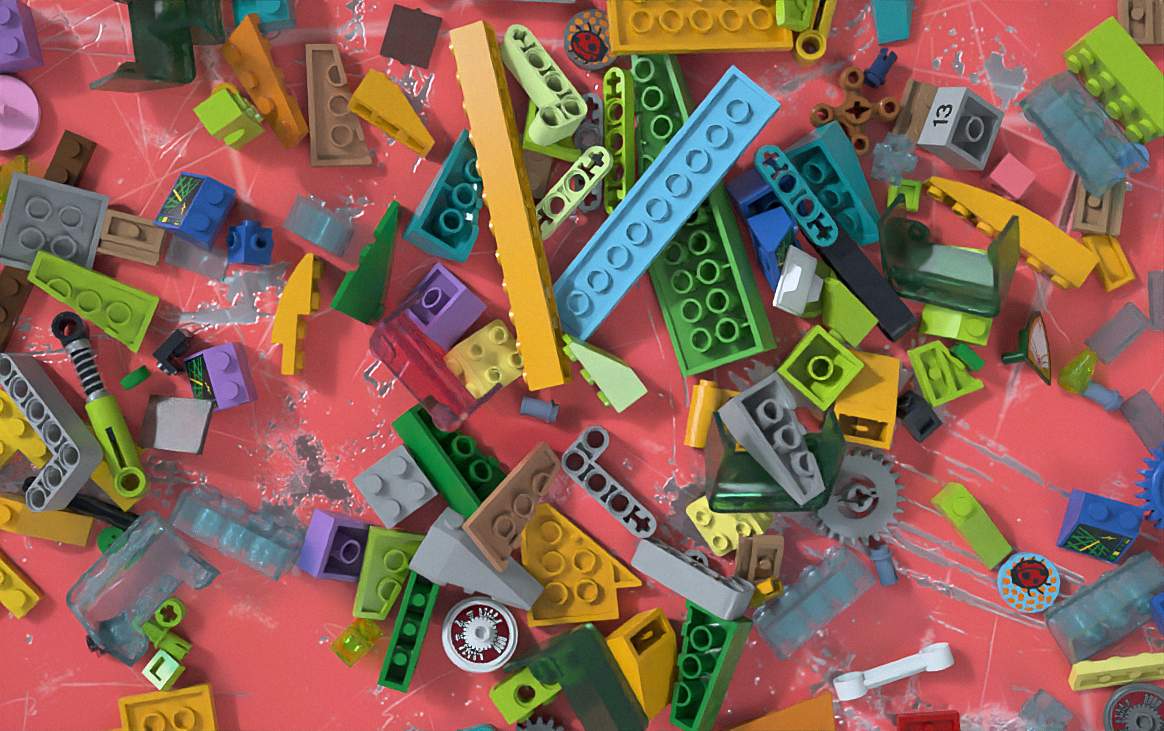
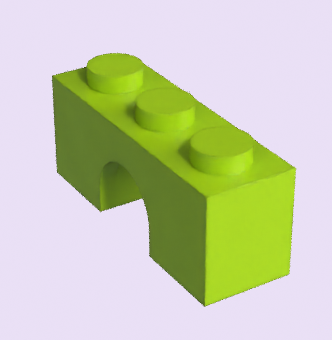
[193,87,266,151]

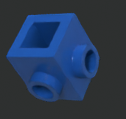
[226,220,274,266]

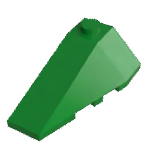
[330,200,403,326]

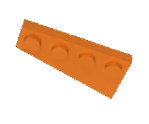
[220,12,309,150]

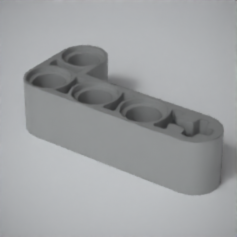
[561,425,656,538]
[631,536,756,621]

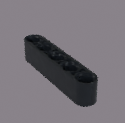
[800,209,918,343]

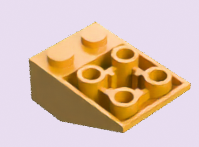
[822,348,900,450]
[600,606,680,724]

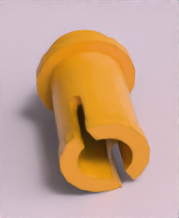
[748,576,783,608]

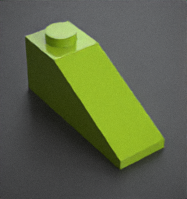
[930,481,1013,570]

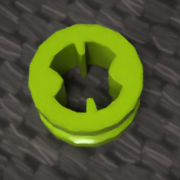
[155,598,186,627]

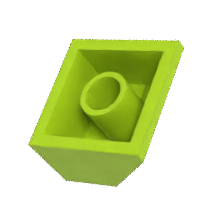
[773,324,865,412]

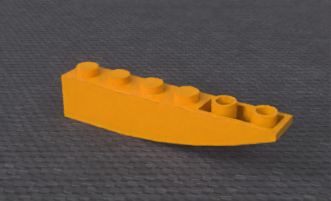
[922,176,1100,290]

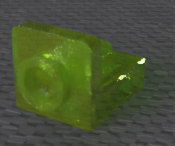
[329,617,383,668]

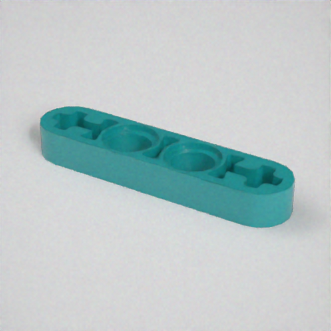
[753,144,838,246]

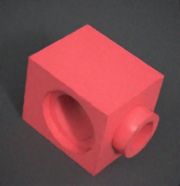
[980,153,1037,202]

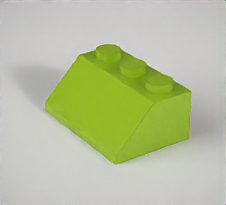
[917,244,1008,347]

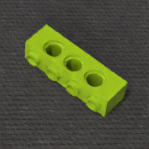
[489,621,608,725]

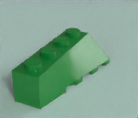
[391,397,507,518]

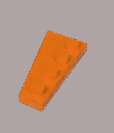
[717,690,836,731]

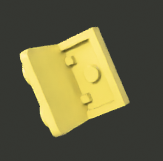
[443,319,525,407]
[686,469,776,556]

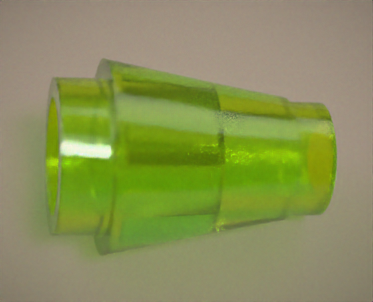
[1057,348,1100,395]

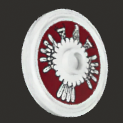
[442,596,518,673]

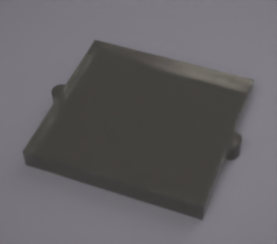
[379,4,443,70]

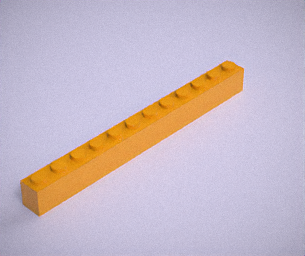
[449,20,574,391]

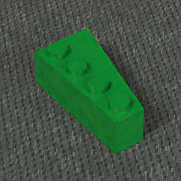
[669,598,754,731]

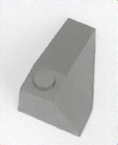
[717,372,825,506]
[409,507,544,611]

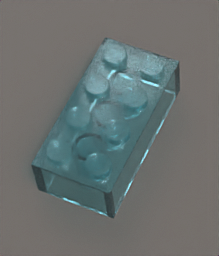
[166,483,305,581]
[752,544,878,661]

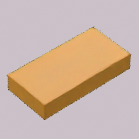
[1079,234,1136,293]

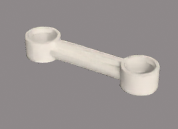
[833,643,955,701]

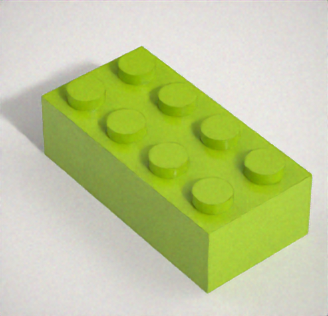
[1061,16,1164,144]

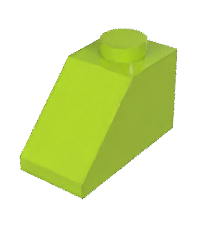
[822,276,879,348]

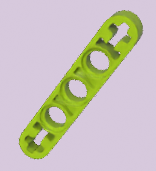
[603,67,635,215]

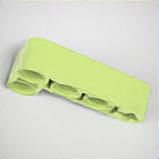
[499,24,588,146]

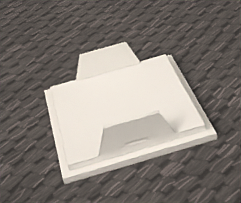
[773,245,824,317]

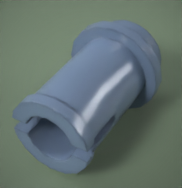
[1079,378,1123,412]
[520,395,560,424]
[869,545,900,586]

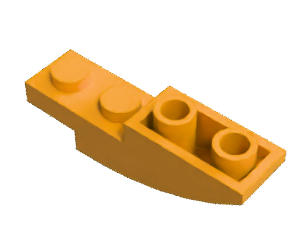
[271,253,323,375]

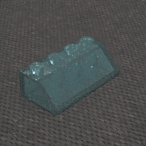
[1018,69,1148,198]
[1043,550,1164,666]

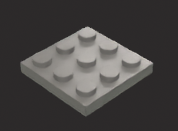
[0,171,110,271]

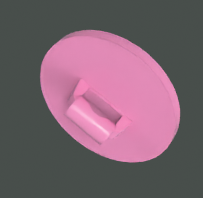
[0,75,41,151]

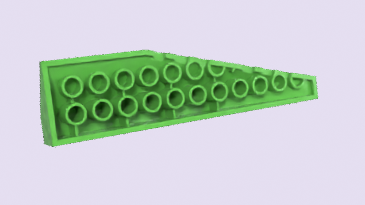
[630,54,777,378]

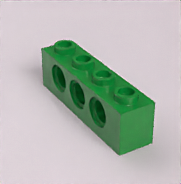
[377,570,441,693]

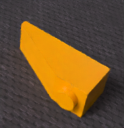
[347,68,435,158]
[0,492,95,546]

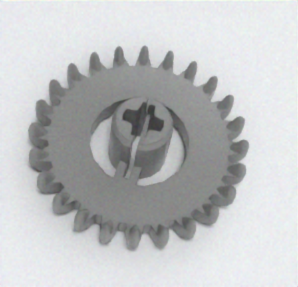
[807,447,906,547]

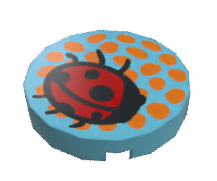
[997,552,1060,613]

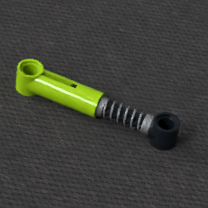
[51,311,151,499]

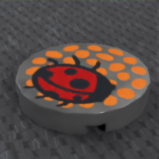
[564,9,619,71]

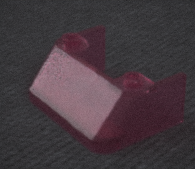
[369,292,503,432]

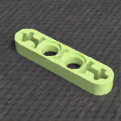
[535,146,614,241]

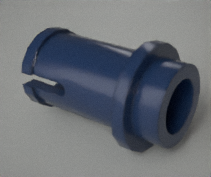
[863,48,898,89]

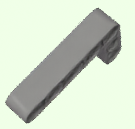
[0,353,103,513]

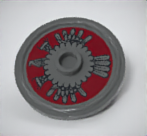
[1103,682,1164,731]

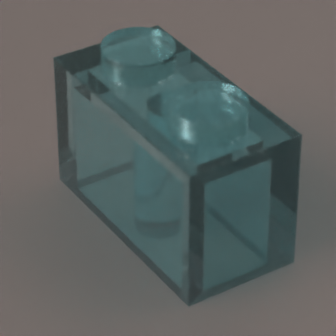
[282,193,358,257]

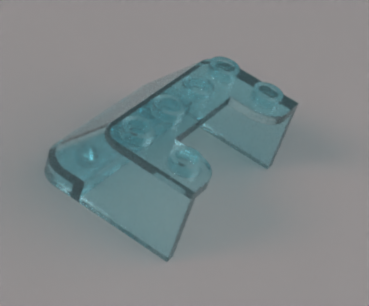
[66,510,221,667]

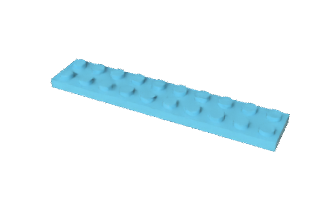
[553,65,782,342]

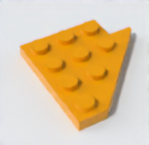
[520,502,642,627]
[104,682,219,731]

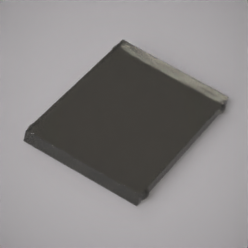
[136,394,215,455]

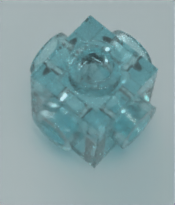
[871,132,919,187]
[1018,688,1074,731]

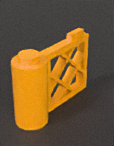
[684,380,751,455]

